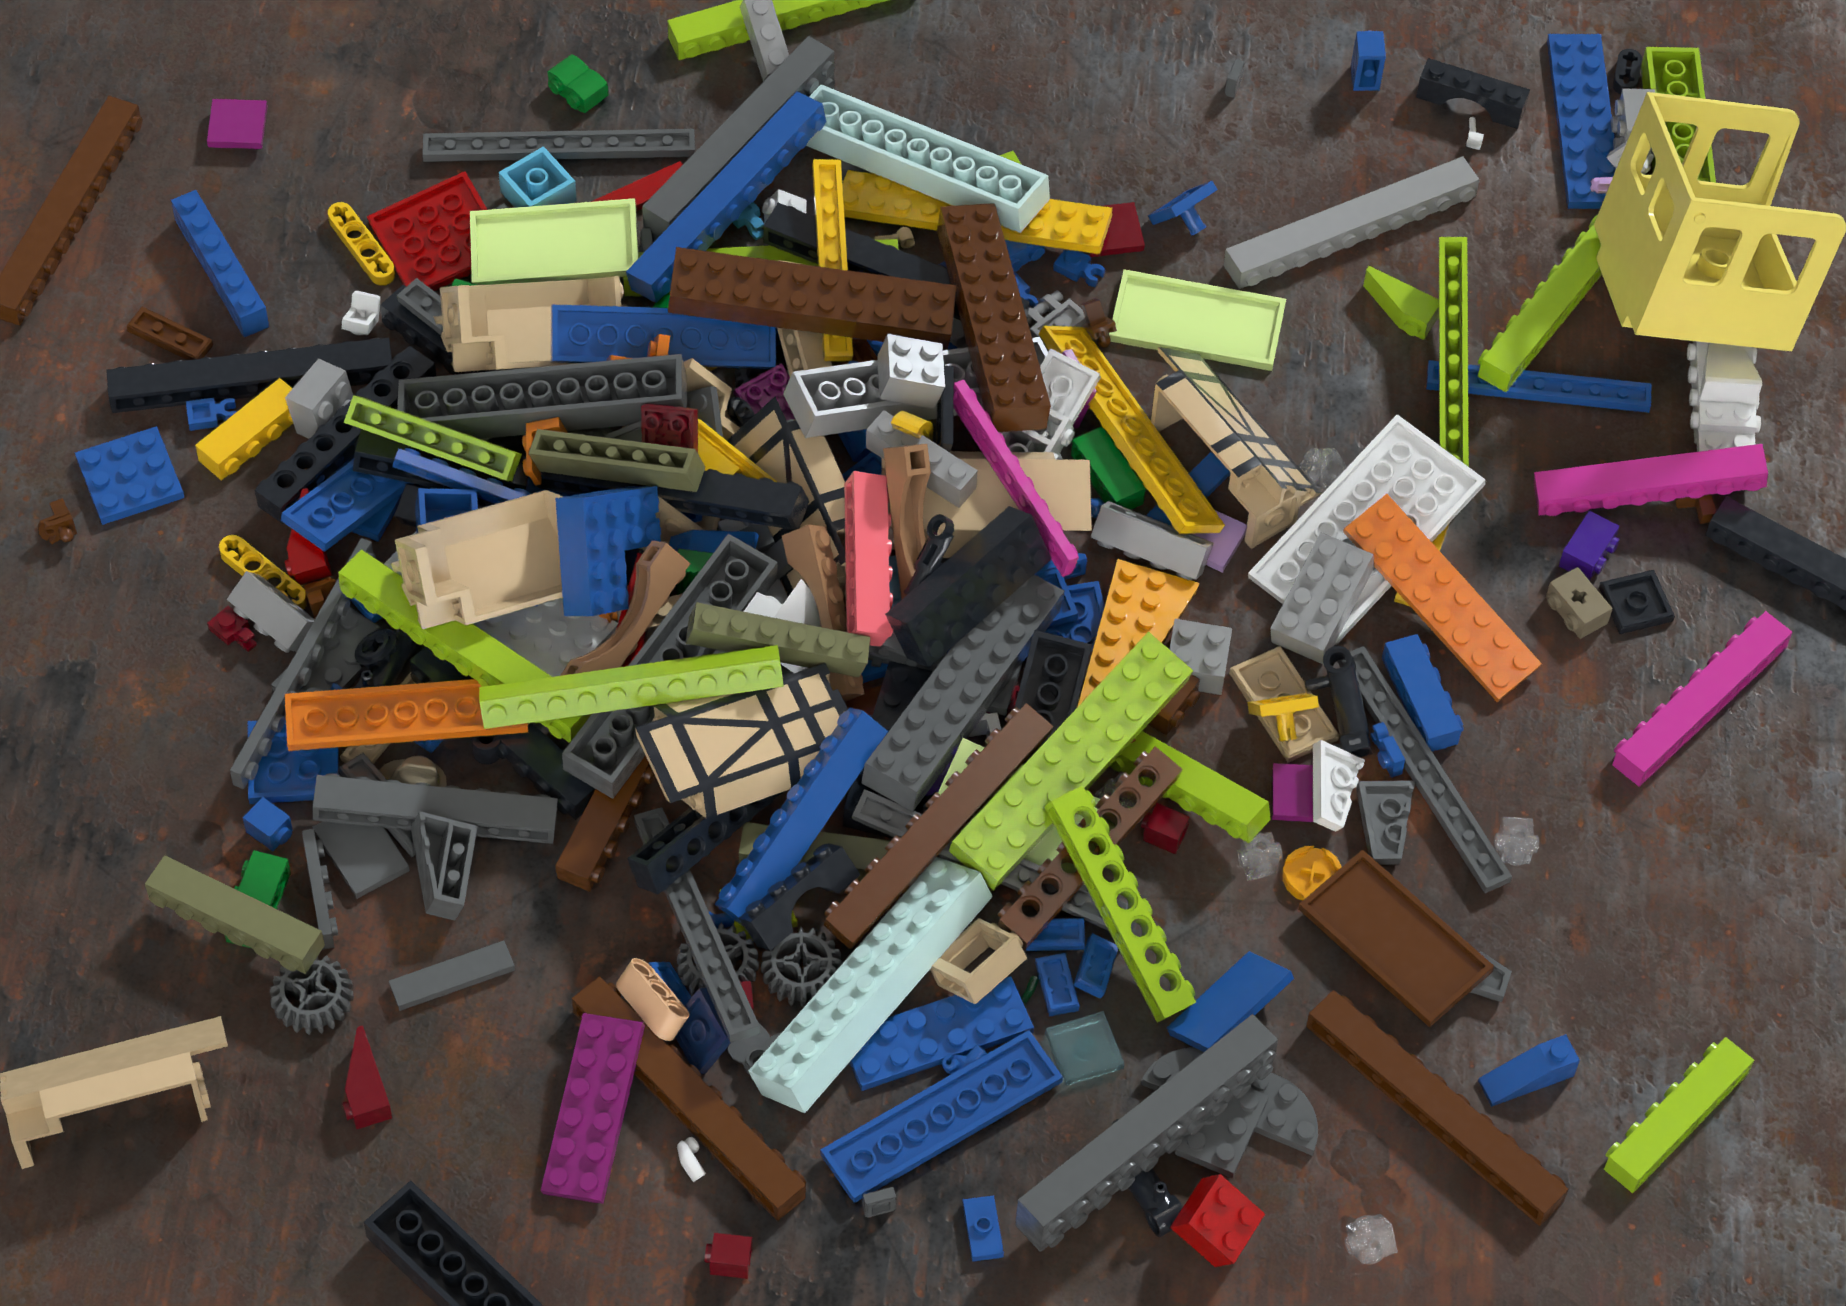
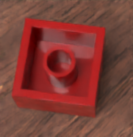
[1170,1174,1265,1267]

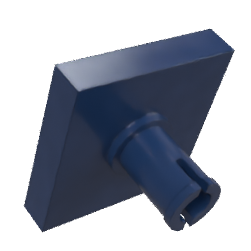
[675,988,731,1074]

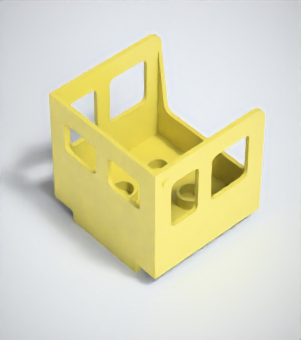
[1594,92,1846,351]

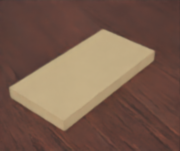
[1229,646,1339,763]

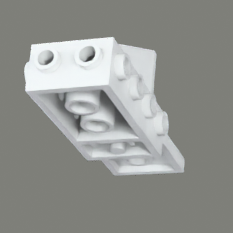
[1687,341,1762,452]
[998,349,1101,459]

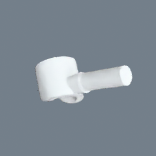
[1466,117,1484,150]

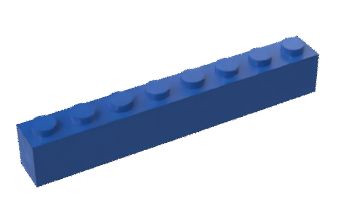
[715,708,888,926]

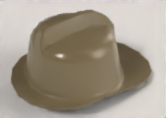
[379,756,447,787]

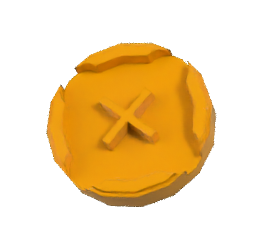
[1282,846,1342,901]

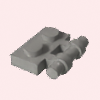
[1027,290,1087,352]

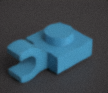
[732,202,764,240]

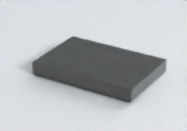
[312,821,410,899]

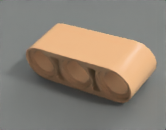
[616,958,690,1041]

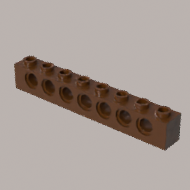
[997,746,1183,951]

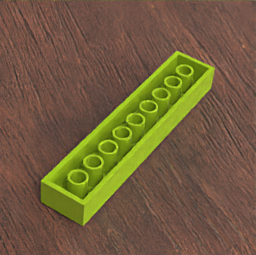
[949,632,1194,891]

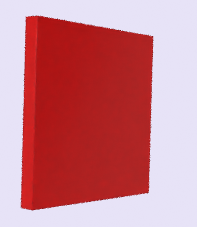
[367,171,488,291]

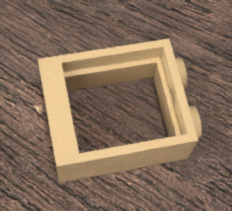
[930,918,1027,1004]

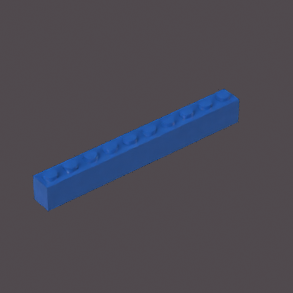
[626,91,827,303]

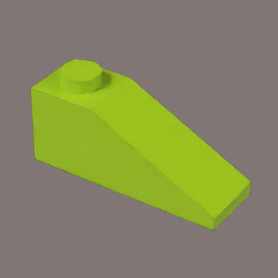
[1363,266,1439,340]

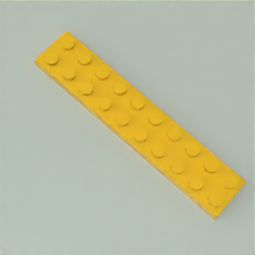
[842,170,1112,254]
[1038,326,1225,534]

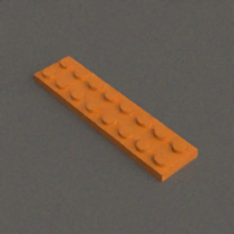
[1343,494,1542,702]
[285,679,528,751]

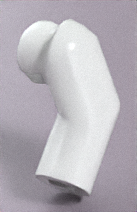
[677,1137,706,1182]

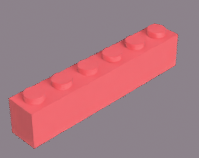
[844,471,893,647]

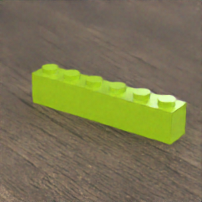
[344,395,522,481]
[1110,731,1271,843]
[1604,1037,1755,1193]

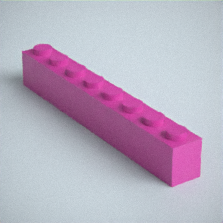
[1534,444,1768,516]
[1612,611,1793,787]

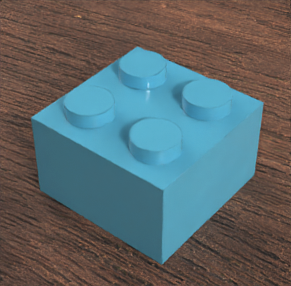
[499,146,577,208]

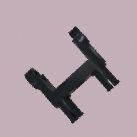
[903,514,954,595]

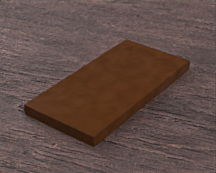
[1298,850,1494,1027]

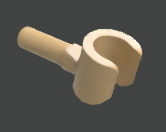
[875,227,915,248]

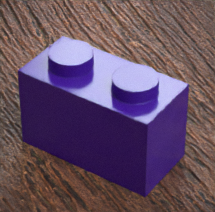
[1559,511,1620,581]

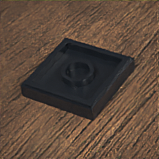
[1599,570,1675,634]

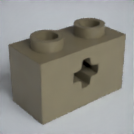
[1546,567,1613,639]

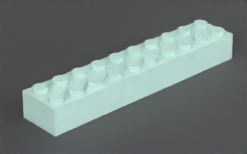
[806,85,1050,233]
[748,857,993,1113]

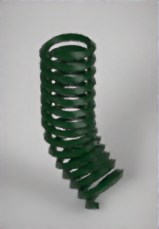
[1021,976,1039,1004]

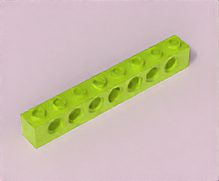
[1044,785,1196,1023]

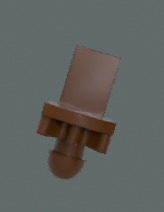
[1081,298,1117,348]
[1675,494,1716,524]
[37,498,77,544]
[304,576,337,619]

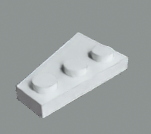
[1313,740,1365,832]

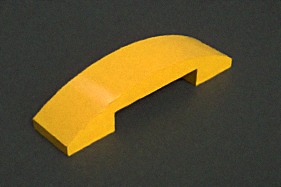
[891,411,933,441]

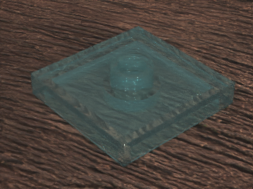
[1045,1011,1124,1086]

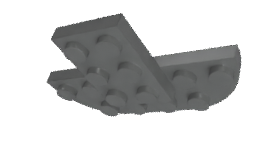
[1141,1047,1318,1179]

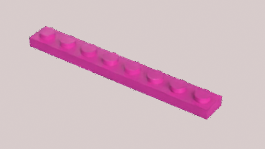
[953,380,1079,577]

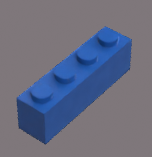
[1382,634,1463,752]

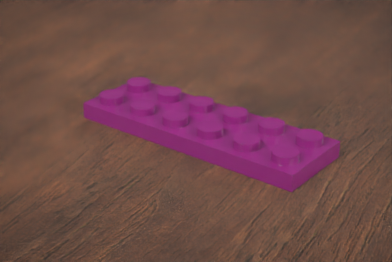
[541,1013,645,1204]

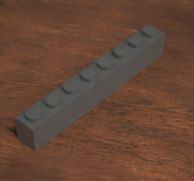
[313,774,558,844]

